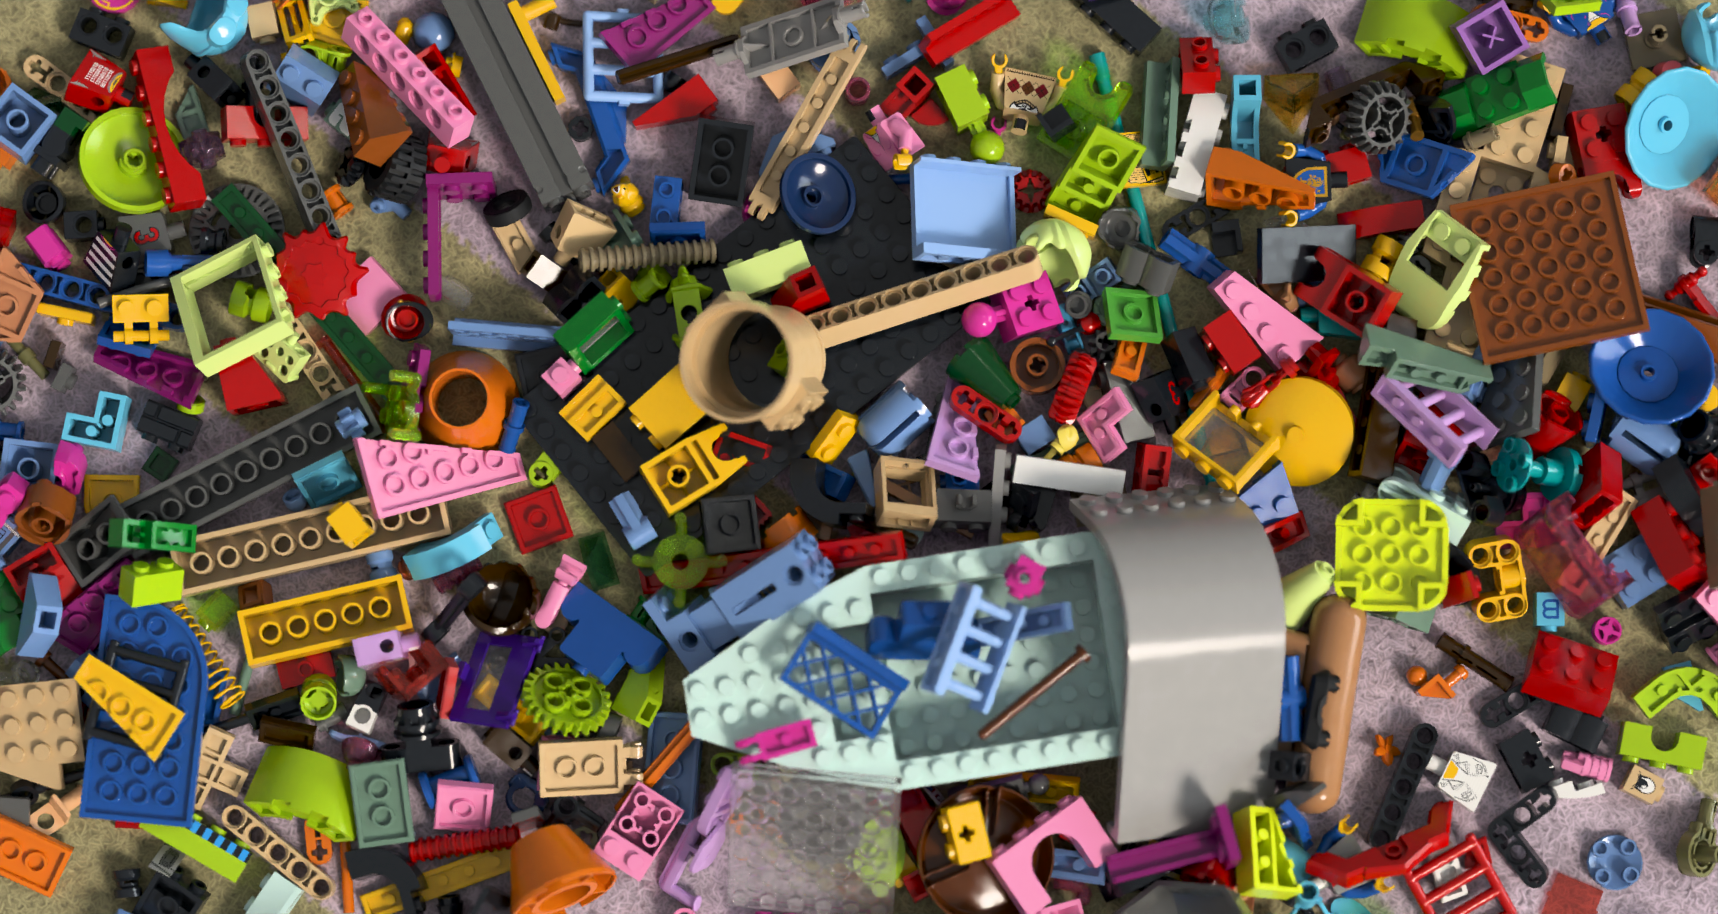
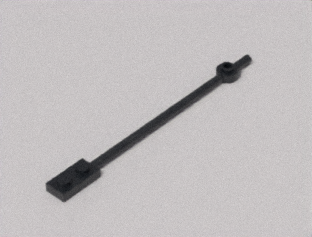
[0,687,304,805]

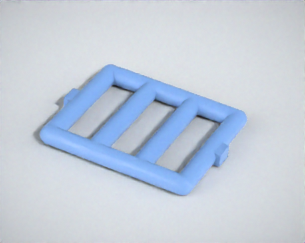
[582,8,664,107]

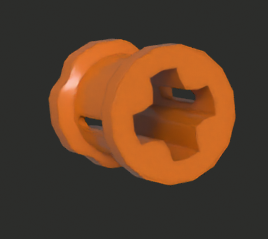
[324,184,355,220]

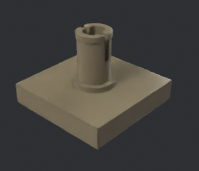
[1621,7,1687,72]

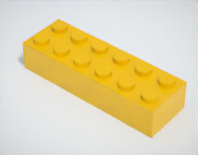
[237,574,414,669]

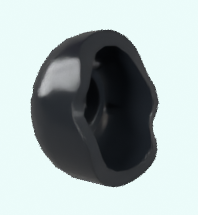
[22,181,66,224]

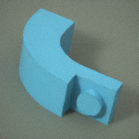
[1230,75,1262,161]
[402,512,503,581]

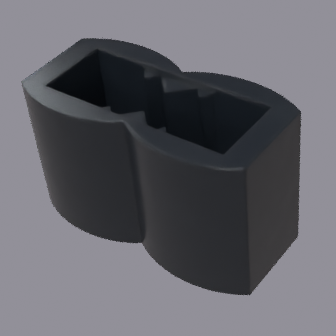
[542,264,606,324]
[1541,703,1609,754]

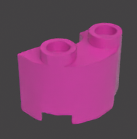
[54,440,88,495]

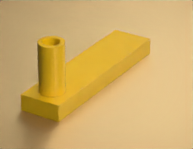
[507,0,566,105]

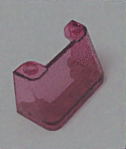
[1514,490,1635,619]

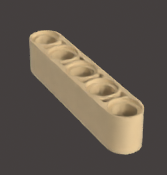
[222,805,336,900]

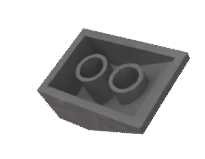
[54,494,135,588]

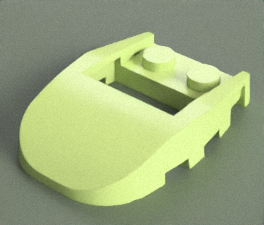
[1388,210,1491,330]

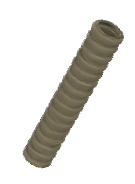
[578,238,717,273]

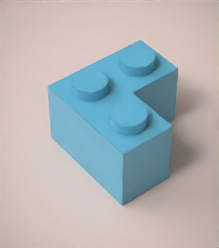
[61,391,132,453]

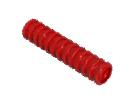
[408,824,521,863]

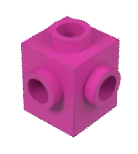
[1003,554,1046,600]

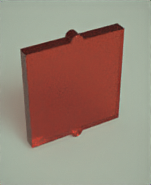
[1541,873,1603,914]

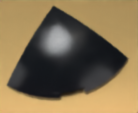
[1414,95,1456,145]

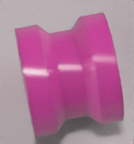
[1591,616,1622,645]

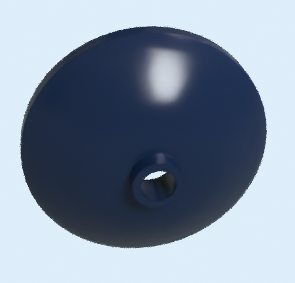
[779,153,856,235]

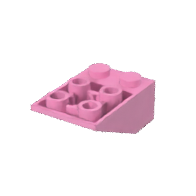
[593,781,685,882]

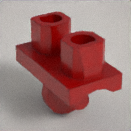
[1297,342,1341,389]

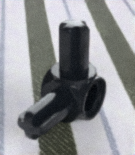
[542,796,605,833]

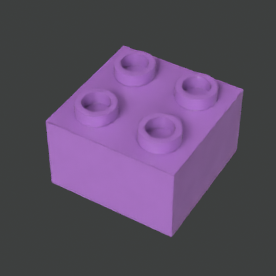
[1449,0,1530,75]

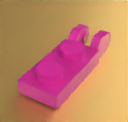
[734,718,818,765]

